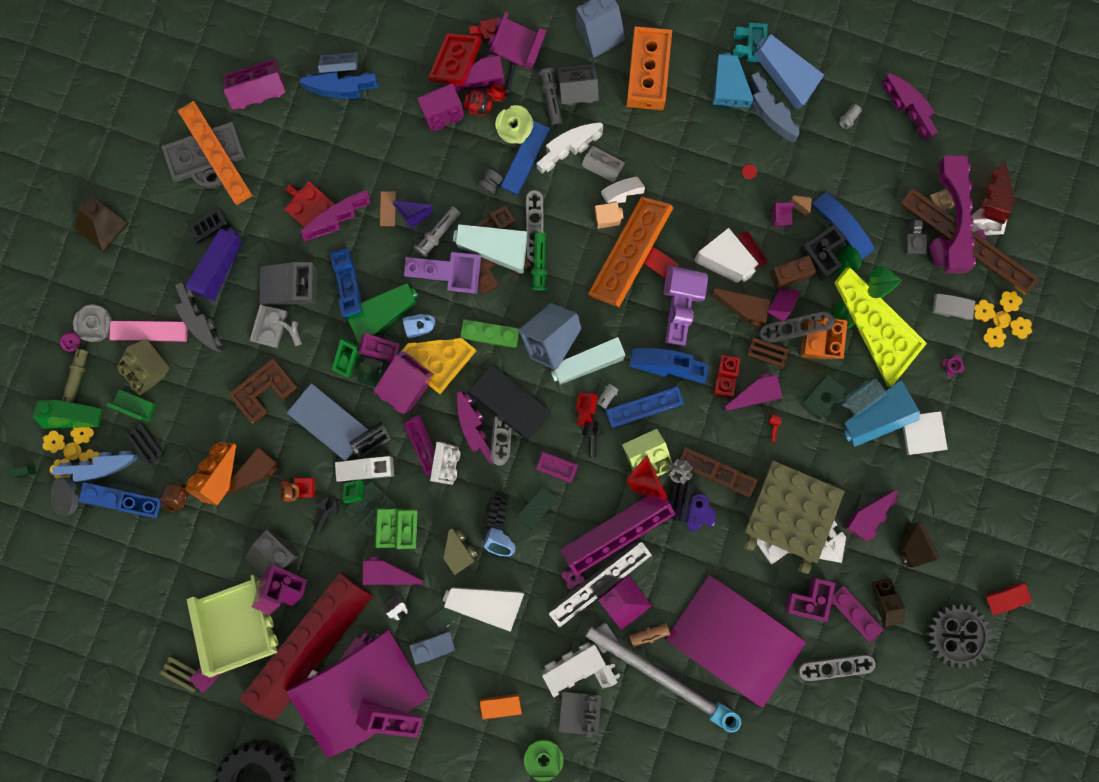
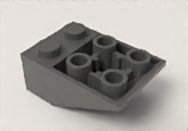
[259,262,317,304]

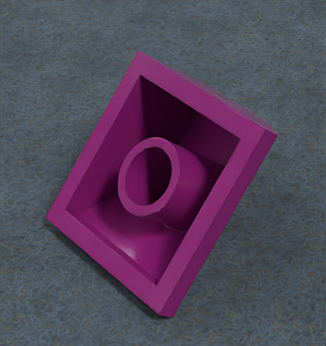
[598,575,652,630]

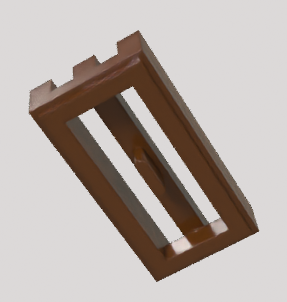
[747,337,789,368]

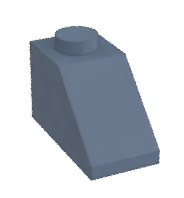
[410,631,455,665]

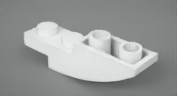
[537,123,603,174]

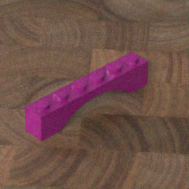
[938,156,976,273]

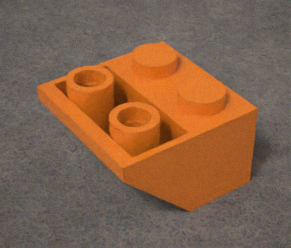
[800,318,847,359]

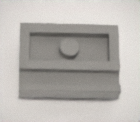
[250,304,288,348]

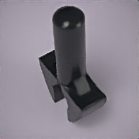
[582,421,604,458]
[314,497,339,533]

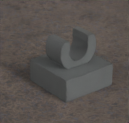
[383,593,408,620]

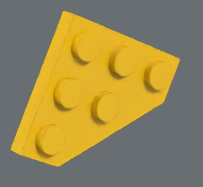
[400,338,477,395]

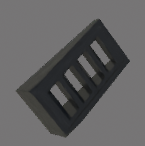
[188,207,230,243]

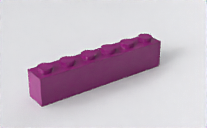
[560,496,675,576]

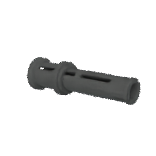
[539,68,563,127]

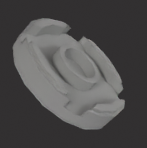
[73,304,112,342]

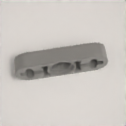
[490,416,512,465]

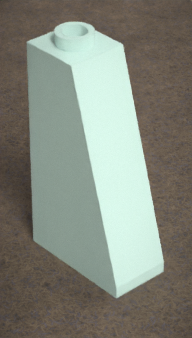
[453,224,528,273]
[551,337,625,385]

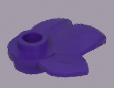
[680,494,716,531]

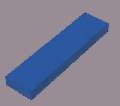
[501,121,550,196]
[605,386,684,429]

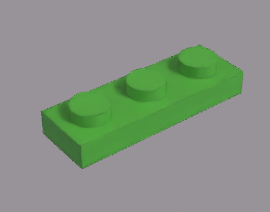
[460,319,519,348]

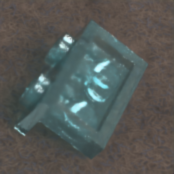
[839,378,887,416]

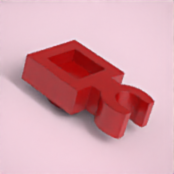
[281,478,315,498]

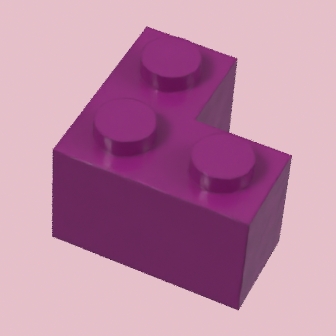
[252,564,307,615]
[784,577,835,622]

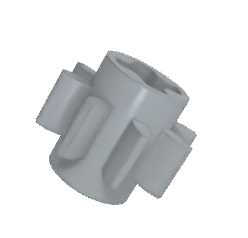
[668,459,693,484]

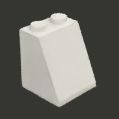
[694,228,758,283]

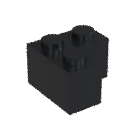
[799,224,846,281]

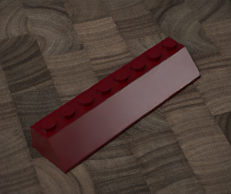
[239,572,373,721]

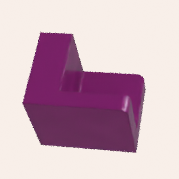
[771,202,794,227]

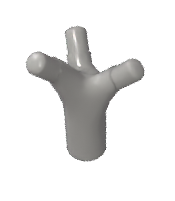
[279,320,302,346]

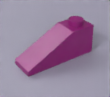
[448,55,505,92]
[723,373,783,412]
[363,556,424,585]
[355,703,423,738]

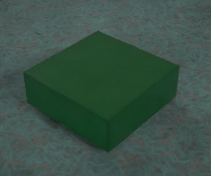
[8,466,36,478]

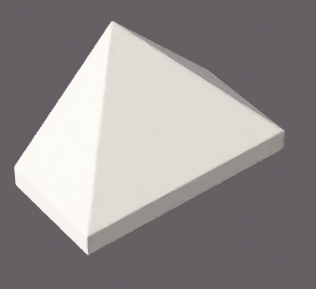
[971,208,1007,235]

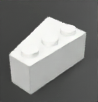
[542,642,606,698]

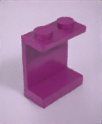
[488,12,546,70]

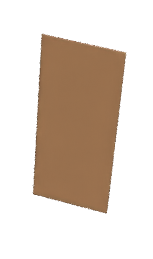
[380,191,396,226]

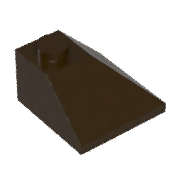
[74,195,128,252]
[898,521,940,568]

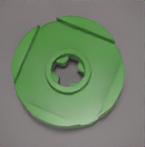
[524,739,564,781]

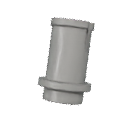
[839,104,862,129]
[597,384,618,409]

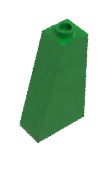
[347,283,418,345]

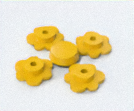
[974,291,1032,348]
[43,427,99,479]

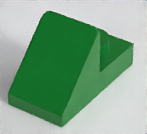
[331,338,362,378]

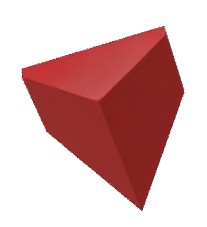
[626,455,667,500]

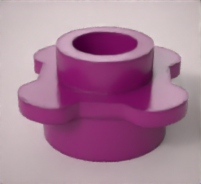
[942,355,965,377]
[562,569,585,589]

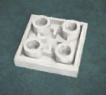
[903,412,948,455]
[430,442,460,485]

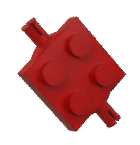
[284,182,335,228]

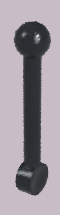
[505,61,517,95]

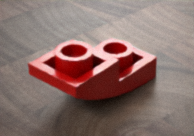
[643,246,679,279]
[713,355,741,399]
[986,582,1032,615]

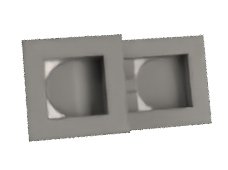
[932,294,975,320]

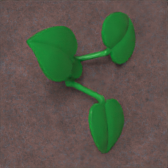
[833,246,902,329]

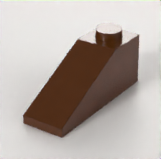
[711,288,771,327]
[225,448,280,495]

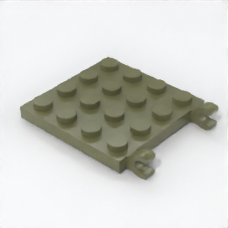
[743,461,845,574]

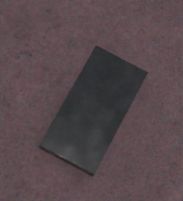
[467,365,551,441]

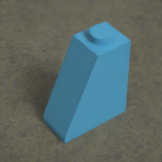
[713,53,753,108]

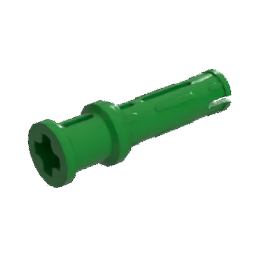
[530,233,548,290]

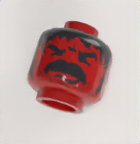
[464,90,493,116]

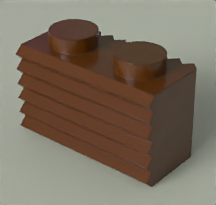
[770,255,816,289]

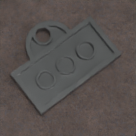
[161,122,246,189]

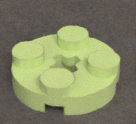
[495,105,533,144]

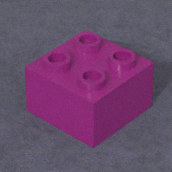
[417,84,465,131]

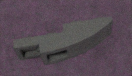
[175,282,223,353]

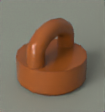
[280,483,300,502]

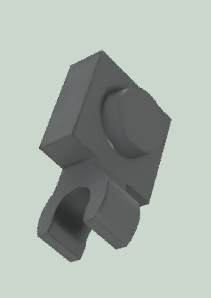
[905,220,927,254]

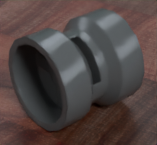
[477,169,503,195]

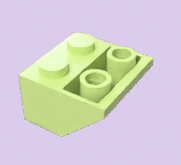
[622,429,672,476]

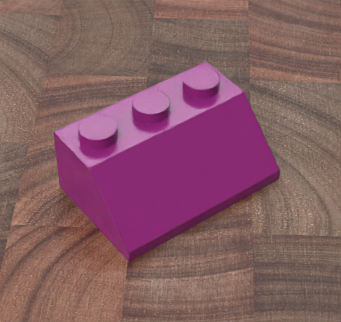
[223,58,286,110]

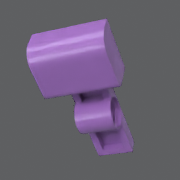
[404,252,481,294]
[663,266,708,347]

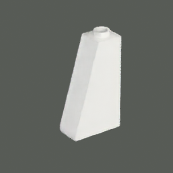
[443,587,524,632]

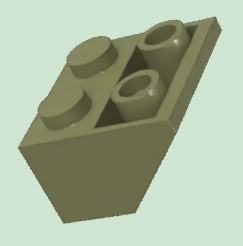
[117,339,169,396]
[443,528,478,575]

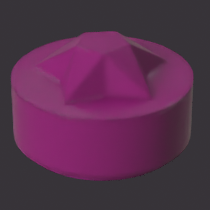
[60,332,82,352]

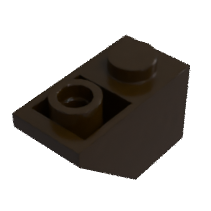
[872,579,906,627]

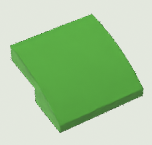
[374,508,418,549]

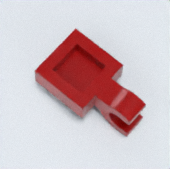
[469,18,498,42]
[576,393,598,427]

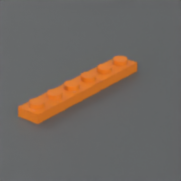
[178,101,253,205]

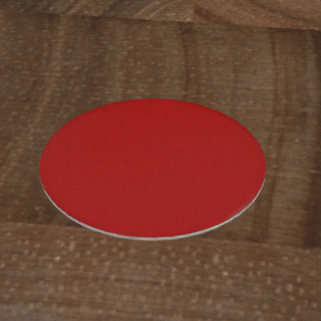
[742,164,757,179]

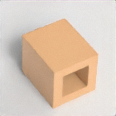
[595,202,623,229]

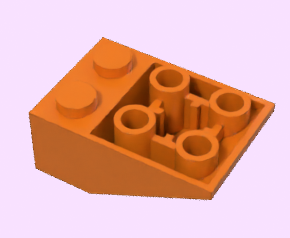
[185,442,236,505]

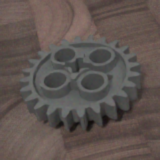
[926,603,993,669]

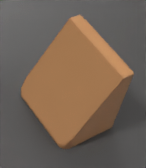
[789,195,812,216]

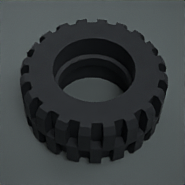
[214,740,296,782]

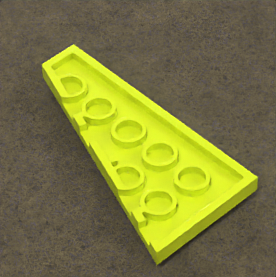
[834,268,927,387]

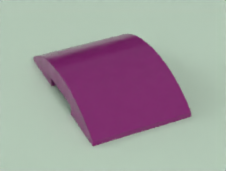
[665,575,806,708]
[286,629,429,758]

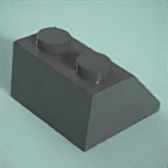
[557,64,599,105]
[245,529,300,574]

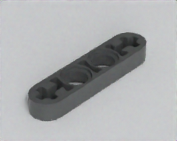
[760,312,835,343]

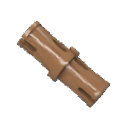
[629,623,670,647]

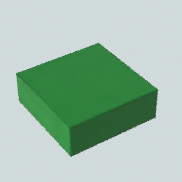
[342,480,364,503]

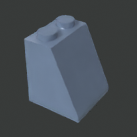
[576,0,626,58]
[519,303,582,370]

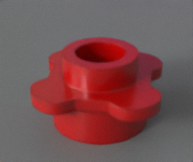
[486,84,506,101]

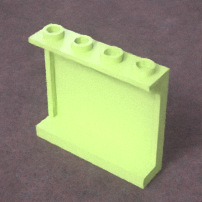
[187,575,278,677]

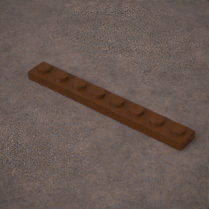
[900,188,1039,295]

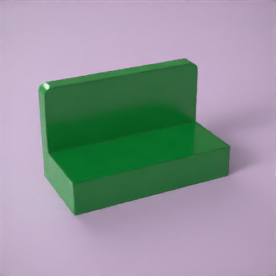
[106,389,156,422]

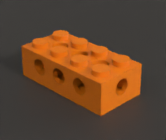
[626,26,672,110]

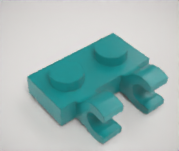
[733,23,768,62]

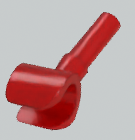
[768,414,782,442]

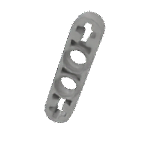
[526,190,544,264]
[797,654,876,681]

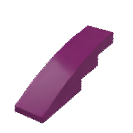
[301,190,370,242]

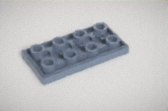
[287,383,369,461]

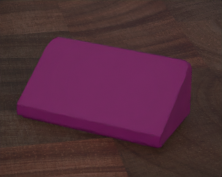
[767,289,801,322]

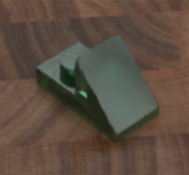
[358,355,385,388]

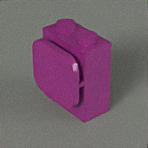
[374,351,434,414]

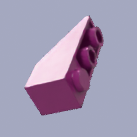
[844,490,899,541]

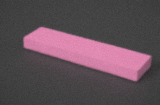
[109,321,188,342]

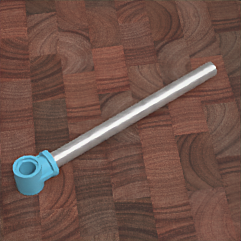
[585,626,741,732]

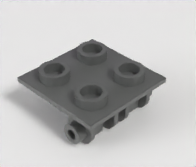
[559,692,601,737]

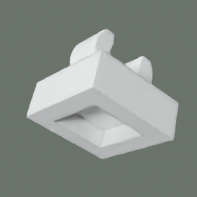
[594,664,620,688]

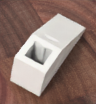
[335,456,394,482]

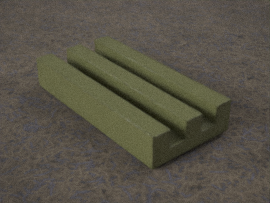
[160,656,197,693]

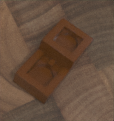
[474,205,516,229]

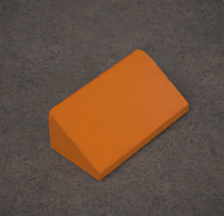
[480,694,522,719]

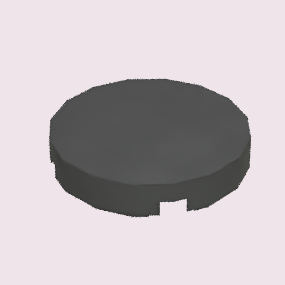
[50,477,79,516]

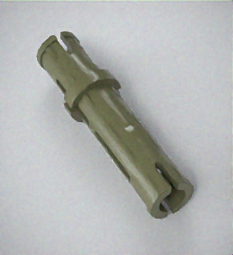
[61,348,89,403]

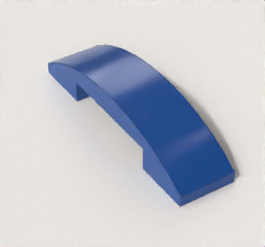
[811,192,875,259]
[330,248,361,317]

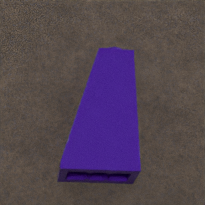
[186,229,243,301]

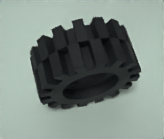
[487,492,511,529]

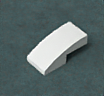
[601,177,645,204]

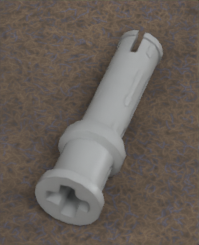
[414,206,461,258]

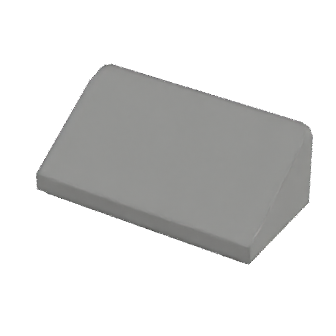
[582,146,625,182]

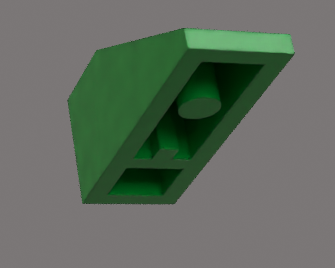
[33,400,103,429]

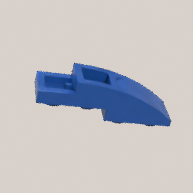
[300,72,379,99]
[630,348,708,384]
[78,482,161,518]

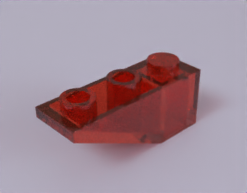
[981,162,1015,224]

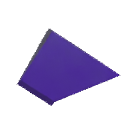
[393,200,433,229]

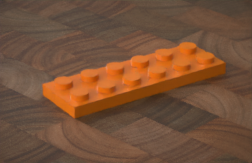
[588,197,673,307]

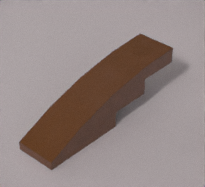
[680,448,759,498]

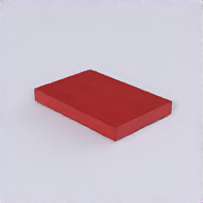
[428,33,482,86]

